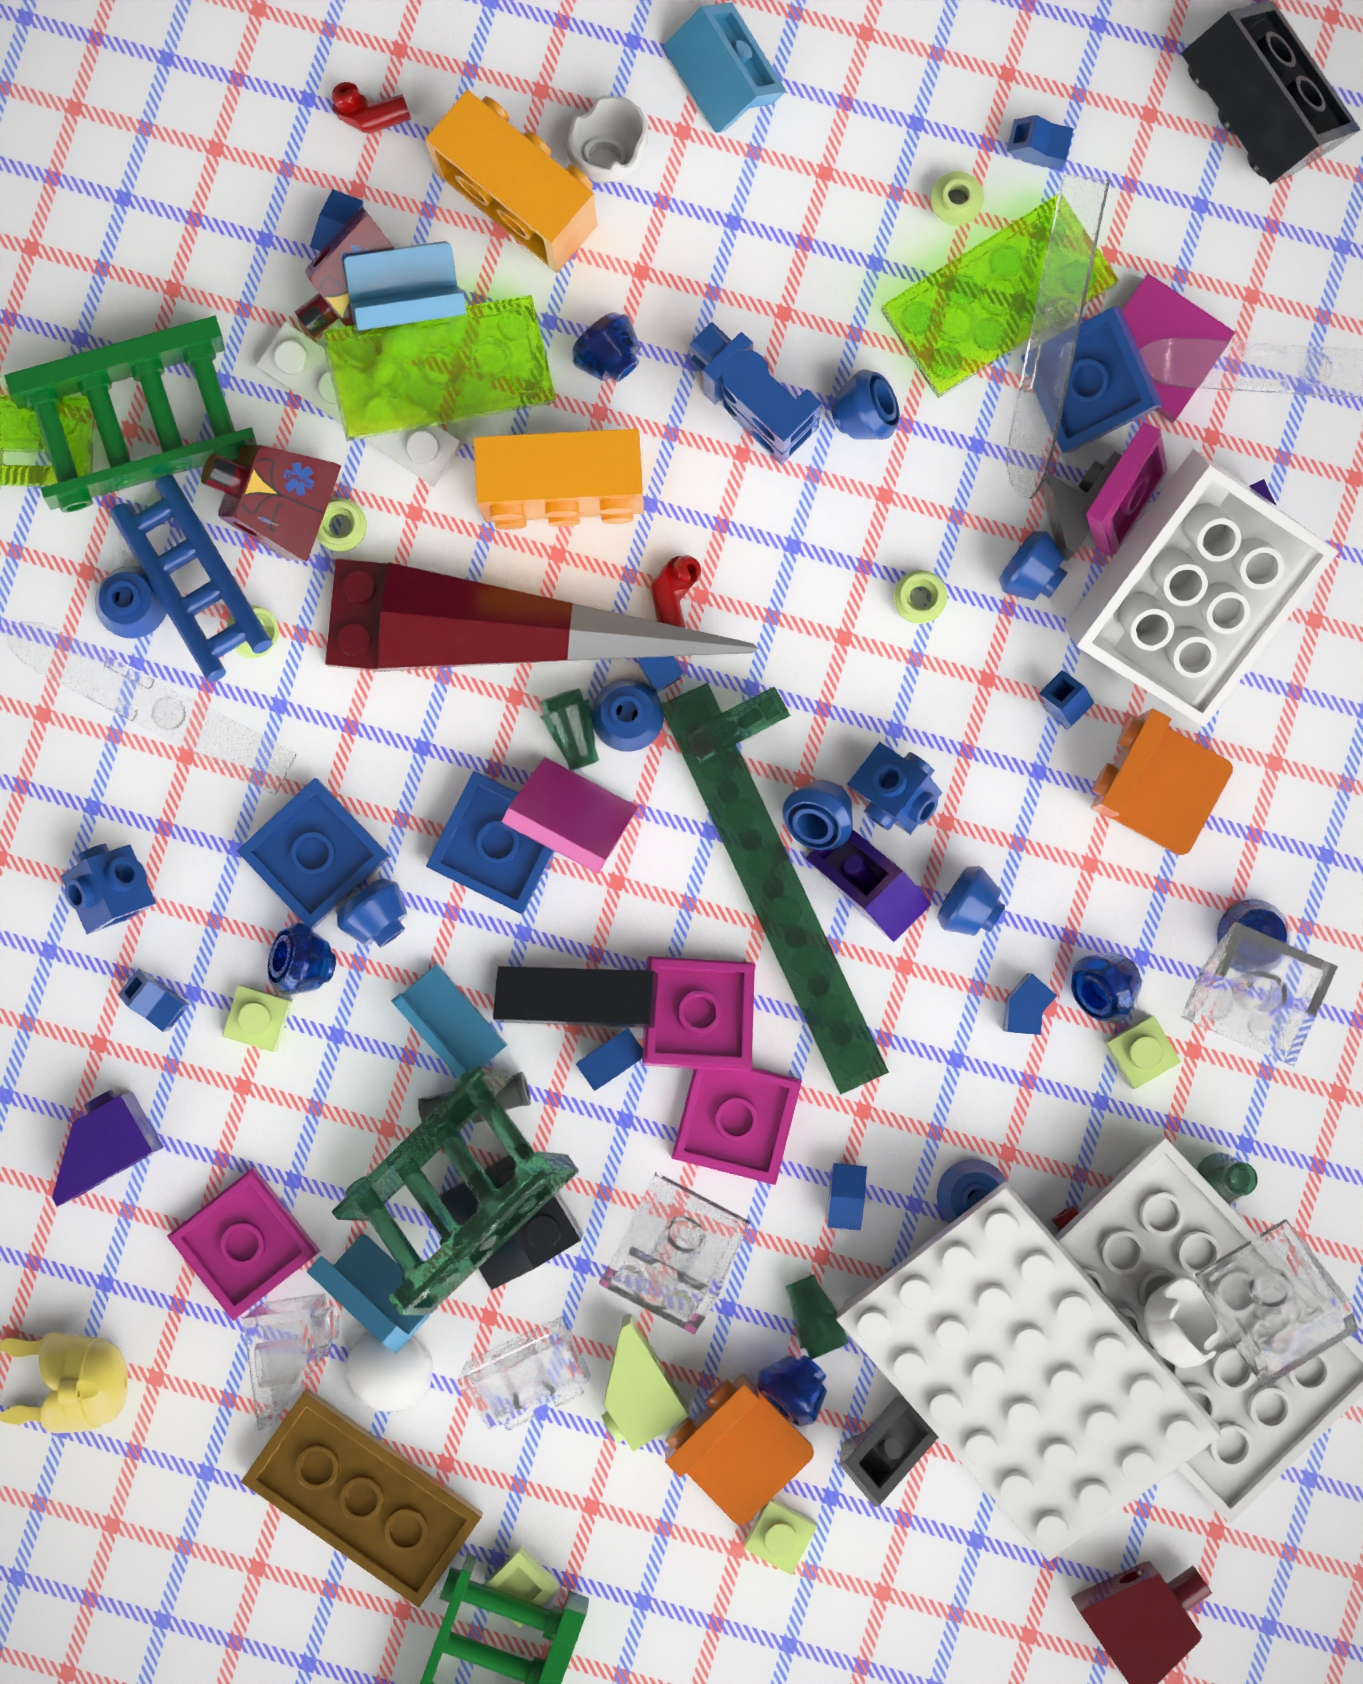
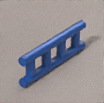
[109,475,273,683]

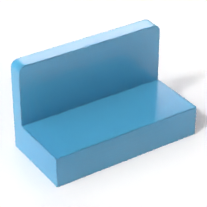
[664,2,787,133]
[343,241,466,331]
[391,964,508,1083]
[306,1234,439,1354]

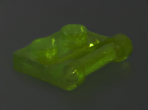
[0,395,94,489]

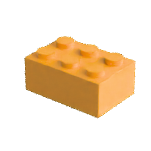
[425,89,597,273]
[473,428,644,530]

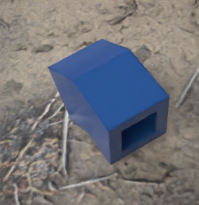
[1007,115,1074,171]
[309,189,364,251]
[638,656,685,694]
[1039,670,1095,730]
[118,968,190,1032]
[1003,973,1057,1035]
[575,1028,643,1091]
[826,1163,867,1231]

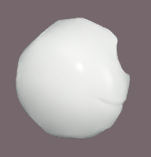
[566,95,648,183]
[1144,1276,1220,1368]
[346,1332,434,1412]

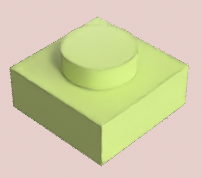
[222,985,293,1052]
[1104,1015,1181,1089]
[743,1498,817,1575]
[483,1545,560,1629]

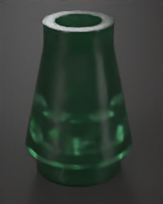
[539,687,600,771]
[1197,1152,1258,1205]
[785,1274,850,1360]

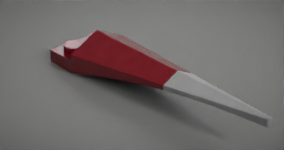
[325,559,758,672]

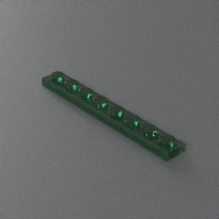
[660,683,889,1095]

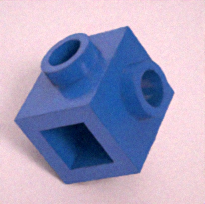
[847,741,943,835]
[61,843,156,935]

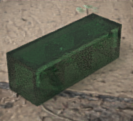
[685,686,791,764]

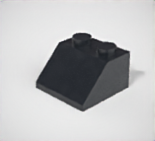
[436,1141,584,1290]

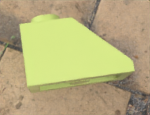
[601,1315,689,1452]

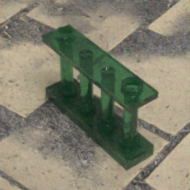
[331,1066,579,1315]

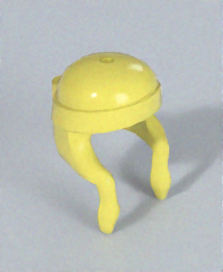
[0,1332,128,1433]

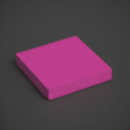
[1122,273,1236,423]
[1086,421,1168,557]
[502,757,638,874]
[642,956,755,1072]
[671,1067,802,1185]
[167,1167,321,1321]

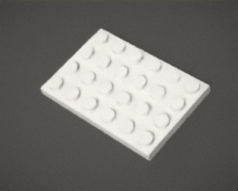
[1055,1135,1363,1524]
[836,1181,1221,1562]

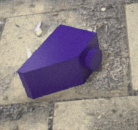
[805,829,932,943]
[52,1089,164,1207]

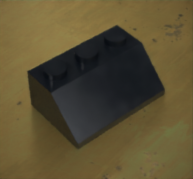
[1181,0,1361,185]

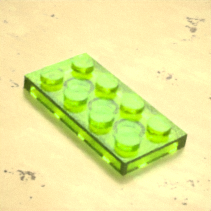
[880,192,1119,399]
[321,295,556,442]

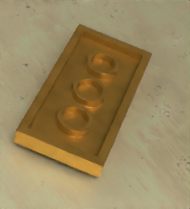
[241,1388,484,1608]

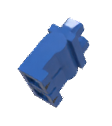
[689,322,822,466]

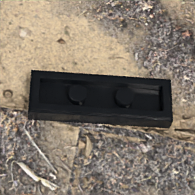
[493,966,658,1028]

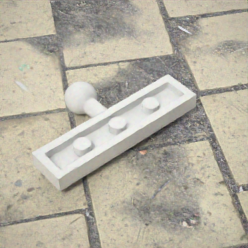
[256,321,463,487]

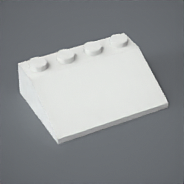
[1063,449,1339,727]

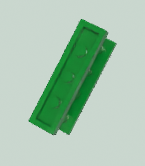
[4,315,257,513]
[420,1553,589,1684]

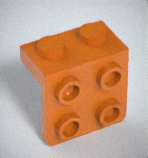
[1090,708,1233,855]
[665,1373,814,1525]

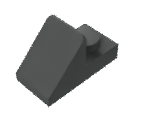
[1041,451,1122,561]
[839,1395,939,1507]

